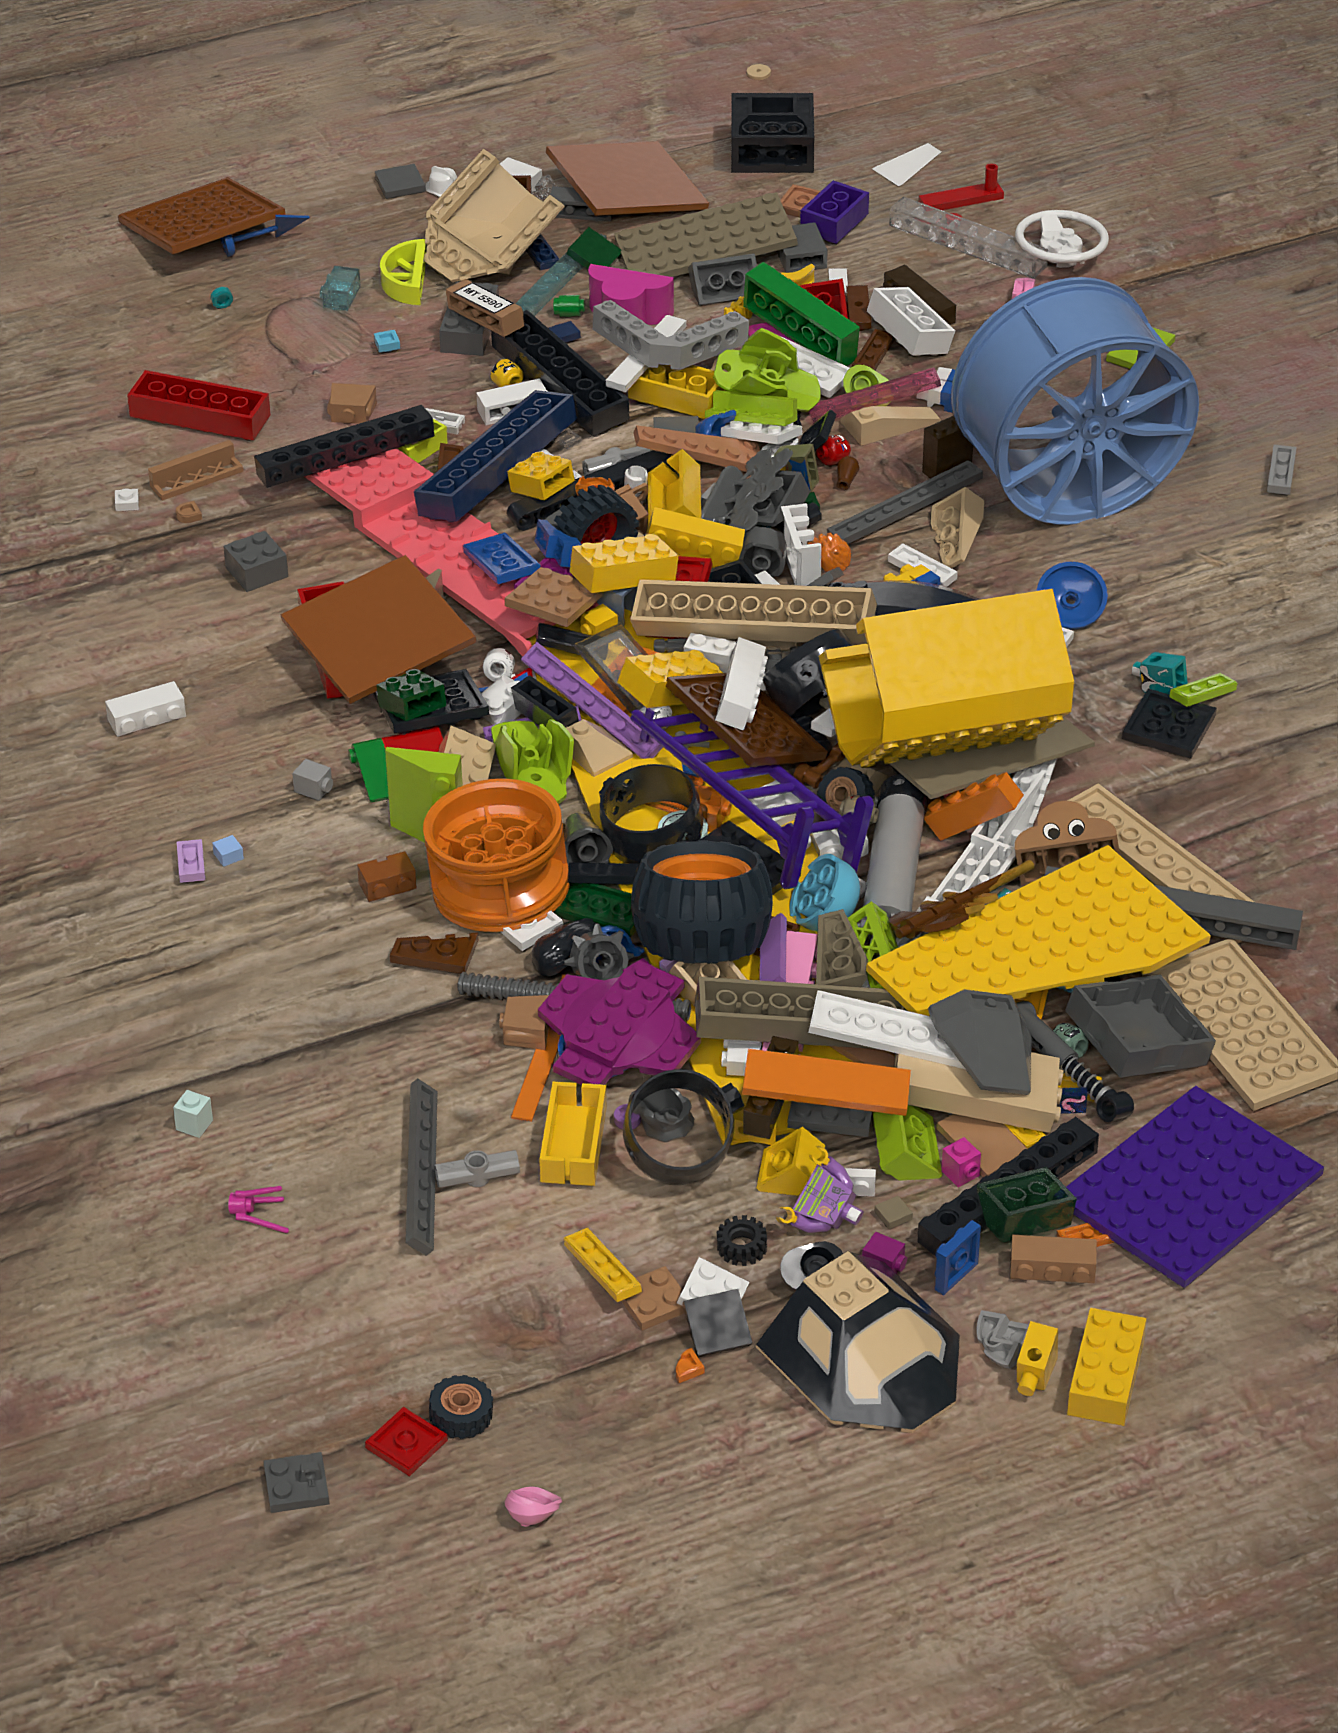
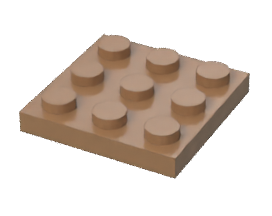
[505,567,603,627]

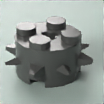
[564,924,634,980]

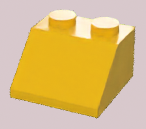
[756,1126,825,1196]

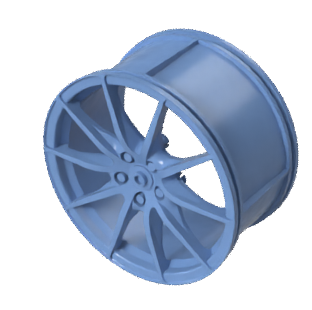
[951,277,1199,525]

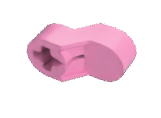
[1012,278,1035,299]

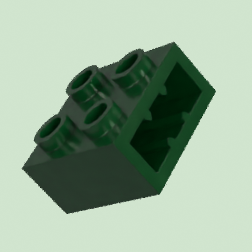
[376,669,447,721]

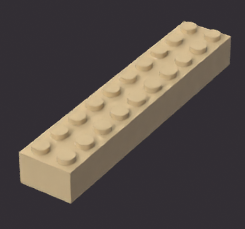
[630,580,877,645]

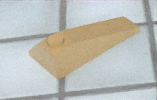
[841,406,941,446]
[931,487,984,568]

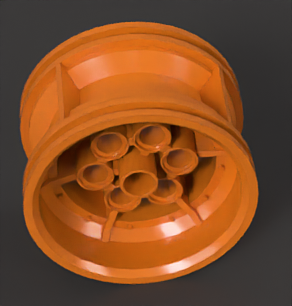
[423,779,570,932]

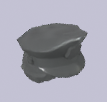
[628,1088,694,1142]

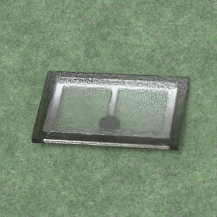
[574,623,648,714]

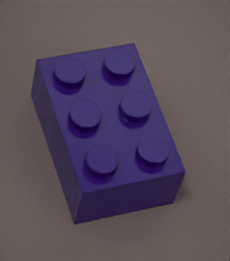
[800,180,869,244]

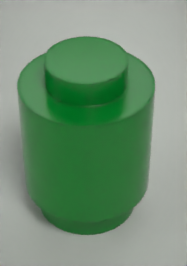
[553,295,585,317]

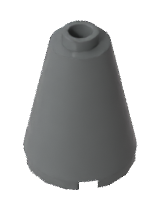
[564,813,613,866]

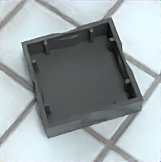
[1065,974,1216,1078]

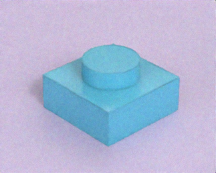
[374,330,400,353]

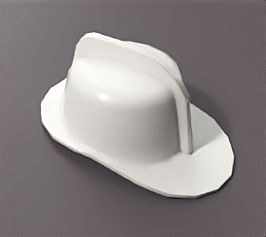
[426,166,457,197]

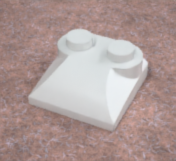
[481,675,522,725]

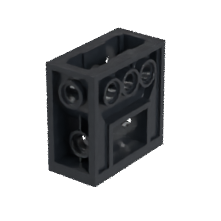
[731,93,815,173]

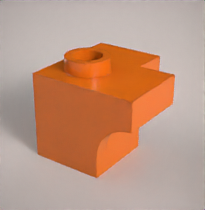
[697,781,732,832]

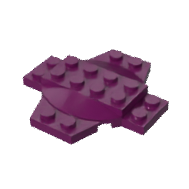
[538,960,701,1085]

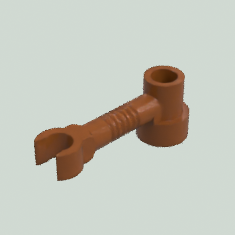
[793,743,845,789]

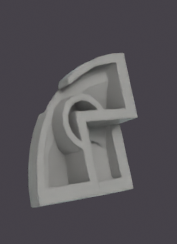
[977,1310,1029,1369]

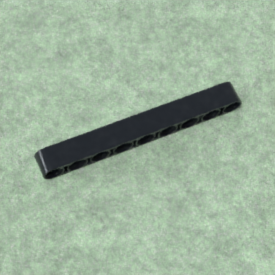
[506,450,696,531]

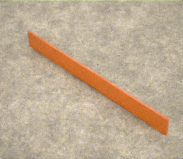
[511,975,566,1122]

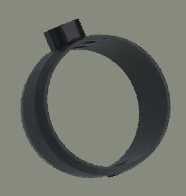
[762,629,853,719]
[599,764,703,864]
[623,1069,745,1185]

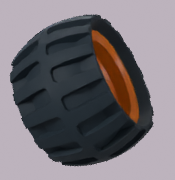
[631,840,773,964]

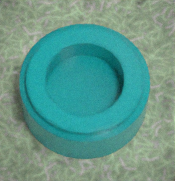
[210,287,233,309]

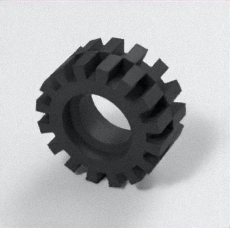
[717,1215,767,1266]

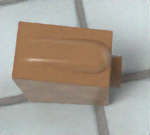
[327,383,377,424]
[499,995,549,1050]

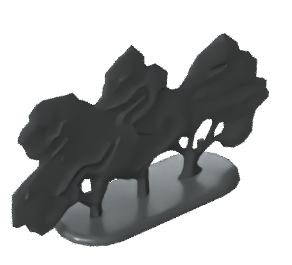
[701,448,793,532]

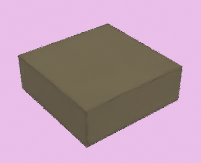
[874,1196,913,1230]

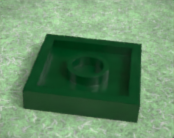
[566,227,622,269]

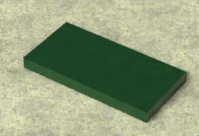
[553,883,636,937]

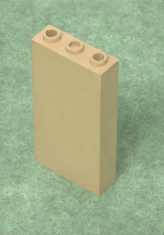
[894,1052,1063,1133]

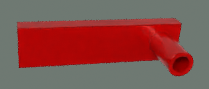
[918,163,1004,213]

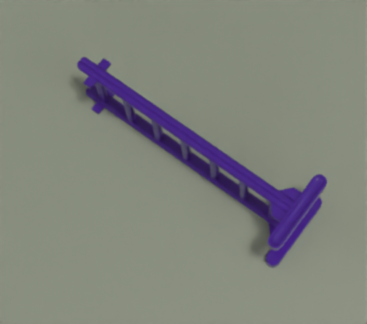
[630,708,874,889]

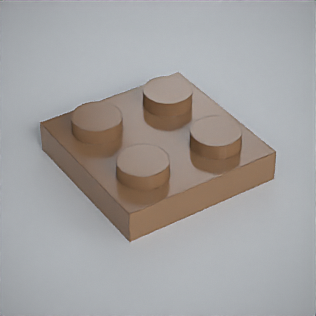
[622,1266,685,1331]

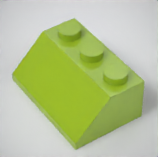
[873,1105,942,1181]

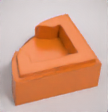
[676,1348,705,1383]

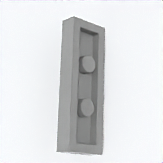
[1267,445,1296,495]

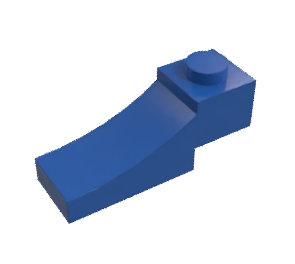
[534,519,581,567]

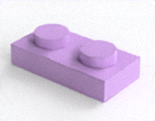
[177,839,205,883]

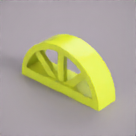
[380,239,427,305]

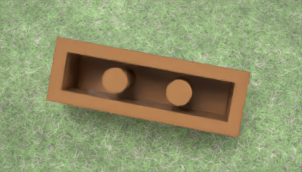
[1010,1235,1097,1283]

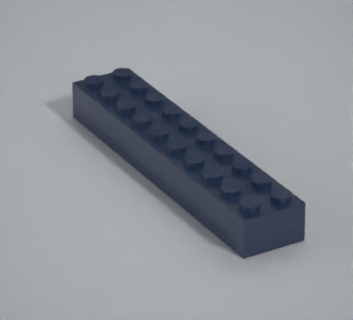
[413,390,577,522]

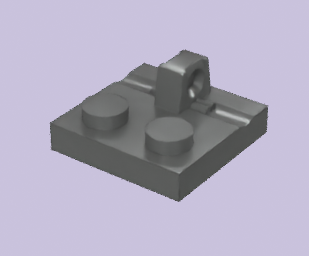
[263,1452,330,1513]

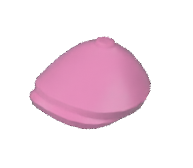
[505,1487,562,1527]

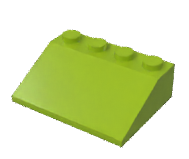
[385,747,463,843]

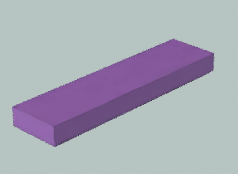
[760,913,787,982]

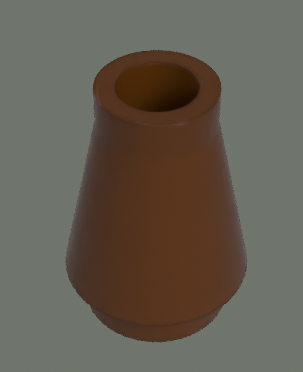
[837,456,860,490]

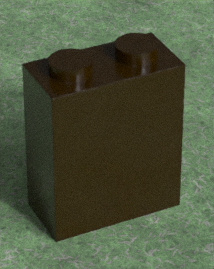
[922,415,973,479]

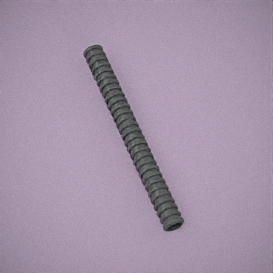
[458,972,691,1022]

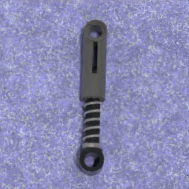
[1016,1001,1134,1122]

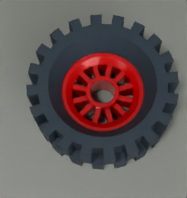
[553,485,639,545]

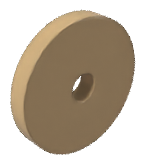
[747,64,771,80]

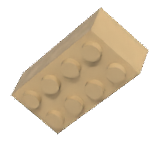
[439,726,496,785]

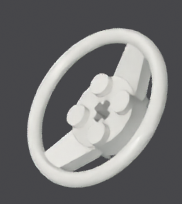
[1015,210,1109,268]

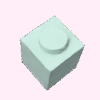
[173,1090,213,1138]

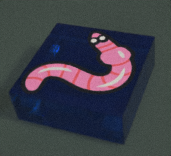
[1058,1087,1088,1114]

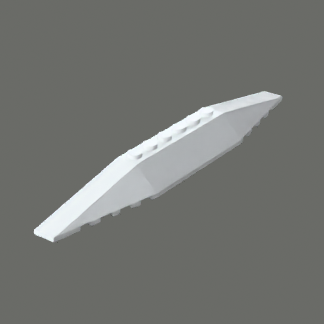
[862,758,1057,988]

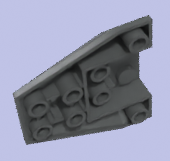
[928,989,1031,1095]

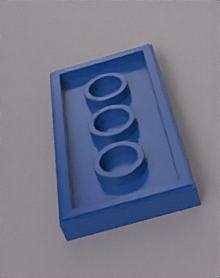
[463,532,541,584]

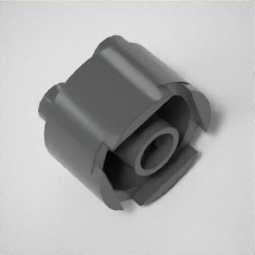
[739,526,787,577]

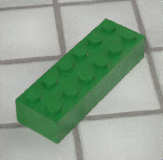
[743,262,860,366]

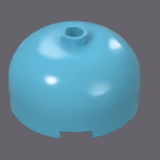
[790,854,860,932]

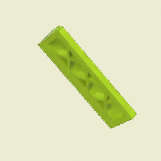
[705,390,797,426]
[848,901,898,989]

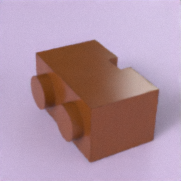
[357,851,417,902]

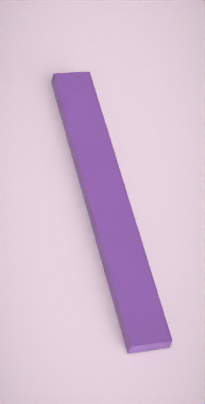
[521,642,663,759]

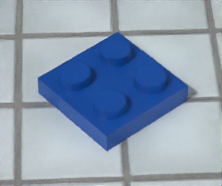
[935,1220,981,1295]

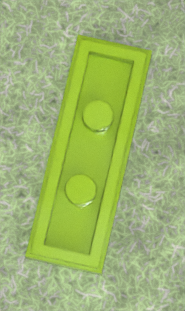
[1169,673,1238,707]

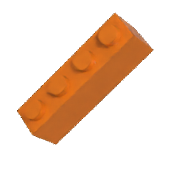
[924,772,1024,841]

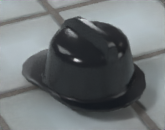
[780,1241,843,1290]

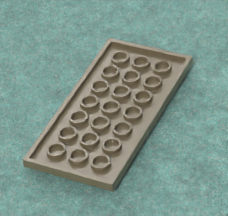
[614,192,798,277]

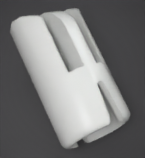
[624,466,648,504]

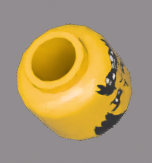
[490,359,523,387]

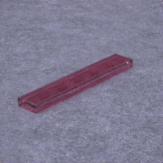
[808,367,941,424]

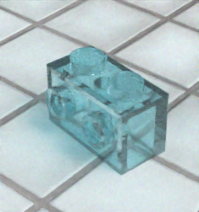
[320,266,361,311]

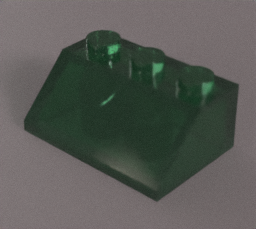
[977,1167,1077,1242]

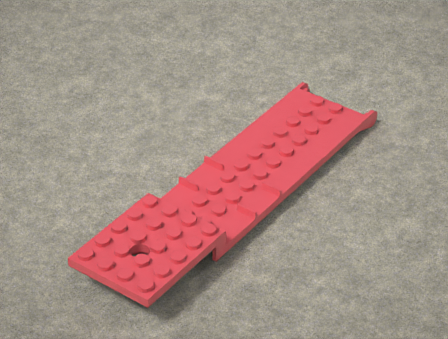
[305,448,599,656]

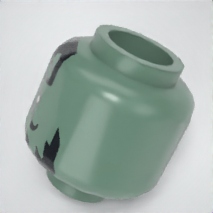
[1053,1023,1088,1059]

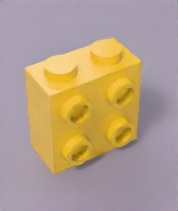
[507,452,575,500]

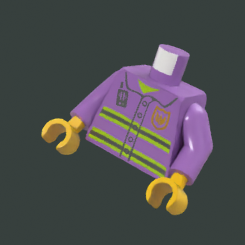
[776,1146,864,1233]

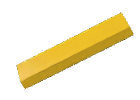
[563,1228,642,1302]

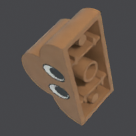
[1015,801,1120,887]

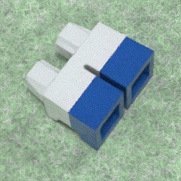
[917,367,955,413]

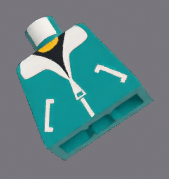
[1132,652,1188,694]

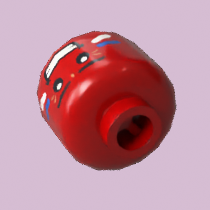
[816,435,851,466]

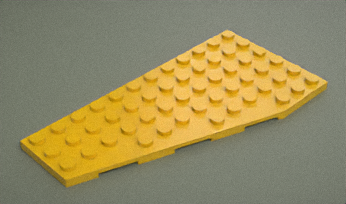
[866,845,1211,1016]

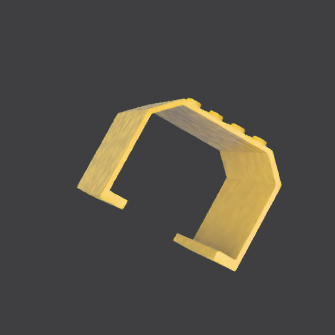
[819,589,1074,768]

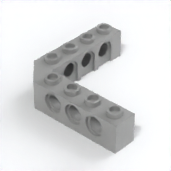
[592,300,749,370]

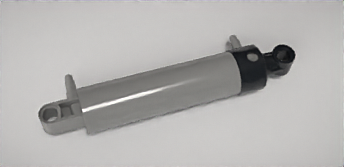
[857,766,928,959]

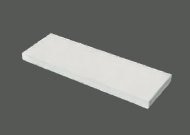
[808,990,965,1069]

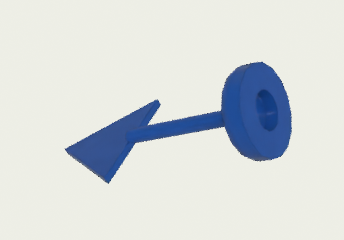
[220,215,310,257]

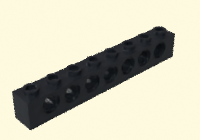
[254,405,435,488]
[917,1116,1099,1257]

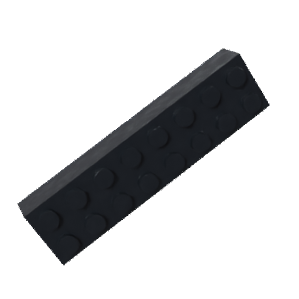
[491,310,630,436]

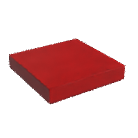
[365,1407,448,1477]

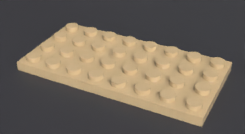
[1142,938,1338,1111]

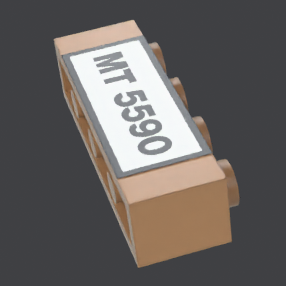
[446,279,524,337]

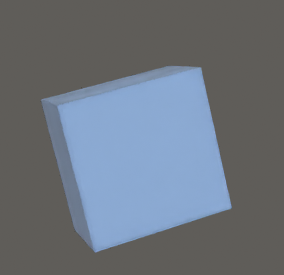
[212,835,244,867]

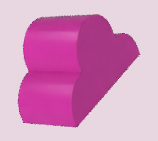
[588,264,674,325]

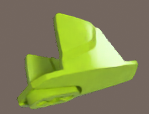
[713,328,821,412]
[491,719,574,804]

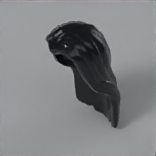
[532,918,602,977]

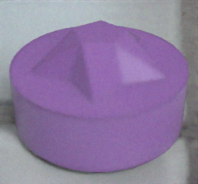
[614,1104,641,1129]

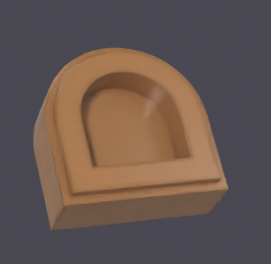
[176,501,202,523]

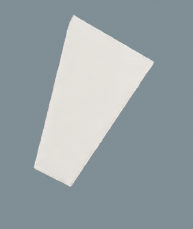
[872,143,941,186]

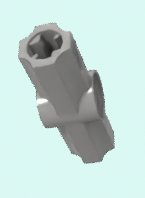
[582,446,650,475]
[434,1150,520,1188]

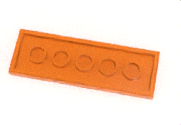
[742,1049,911,1116]

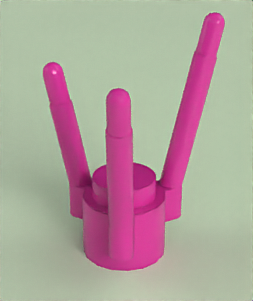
[228,1186,289,1233]

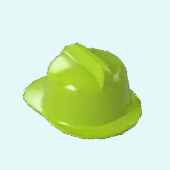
[843,365,894,407]

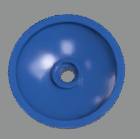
[1036,562,1108,630]

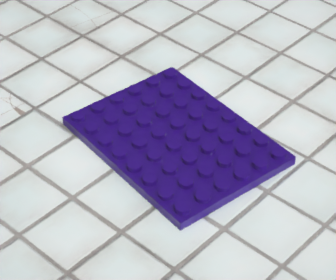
[1055,1085,1324,1288]

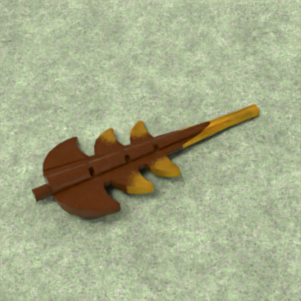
[889,860,1034,939]

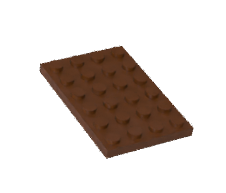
[666,673,828,767]

